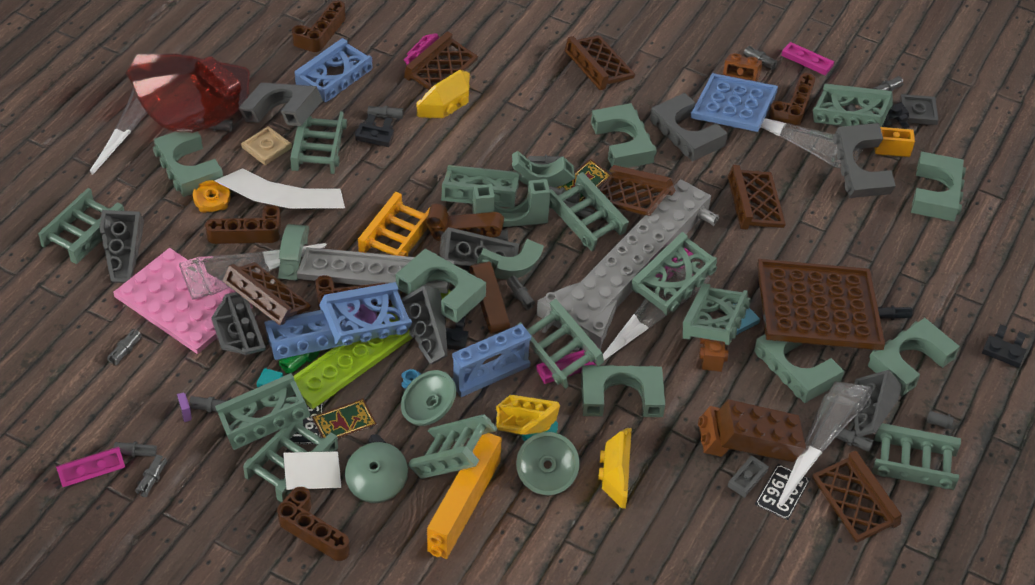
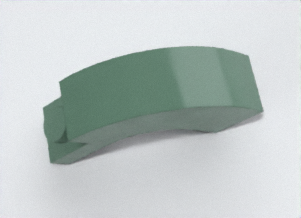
[512,151,575,187]
[278,224,309,281]
[476,239,544,280]

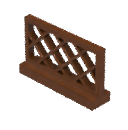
[404,31,478,90]
[565,35,635,90]
[599,165,676,216]
[728,165,786,230]
[222,262,312,325]
[812,450,902,543]

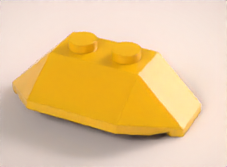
[416,70,470,118]
[496,395,560,435]
[598,428,632,509]

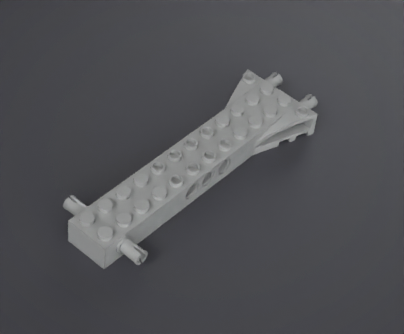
[537,179,719,352]

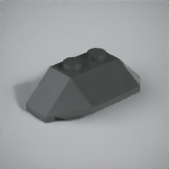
[211,292,266,355]

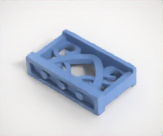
[295,38,372,102]
[319,282,412,346]
[264,309,351,360]
[452,324,531,397]

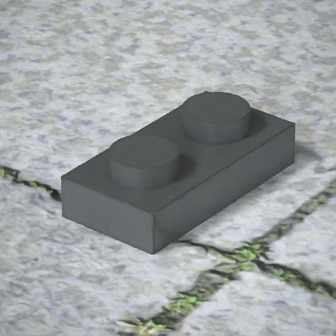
[727,455,769,498]

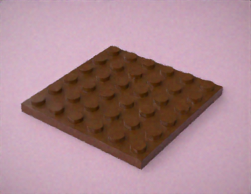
[757,259,885,350]

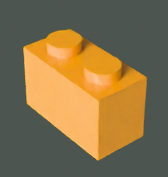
[875,127,915,157]

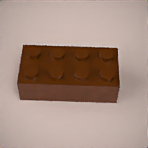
[716,399,806,462]

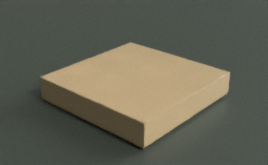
[241,126,292,165]

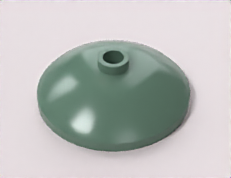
[401,370,456,426]
[516,432,579,495]
[345,442,408,503]

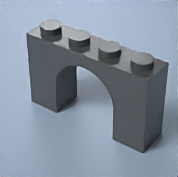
[239,83,323,126]
[650,93,728,162]
[833,123,896,198]

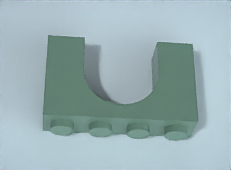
[591,103,657,168]
[153,125,223,197]
[911,151,966,221]
[473,179,550,227]
[395,249,486,323]
[868,318,960,396]
[754,334,844,403]
[581,365,665,417]

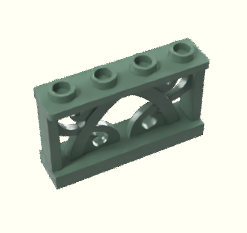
[813,84,893,127]
[441,165,519,208]
[631,232,717,315]
[683,283,750,345]
[215,373,310,450]

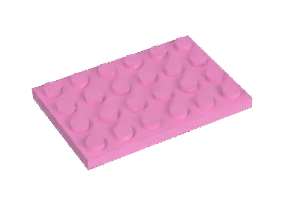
[114,248,253,354]

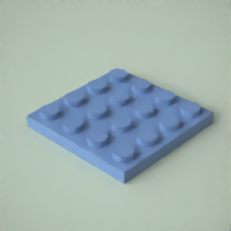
[691,73,778,132]

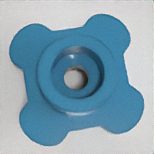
[401,369,421,389]

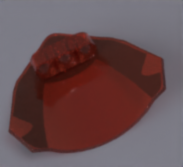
[126,54,250,133]

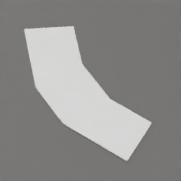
[214,168,345,208]

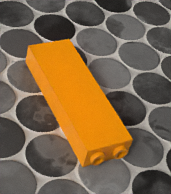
[427,433,502,559]

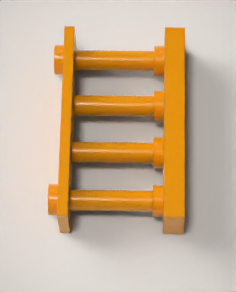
[358,192,430,257]

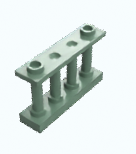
[290,111,347,174]
[549,172,629,251]
[38,188,124,264]
[517,299,604,389]
[408,414,497,479]
[243,420,338,503]
[871,423,961,490]

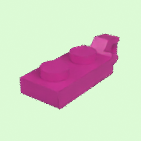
[404,33,439,65]

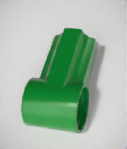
[279,351,320,374]

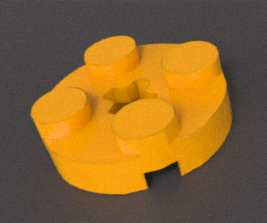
[193,180,231,213]

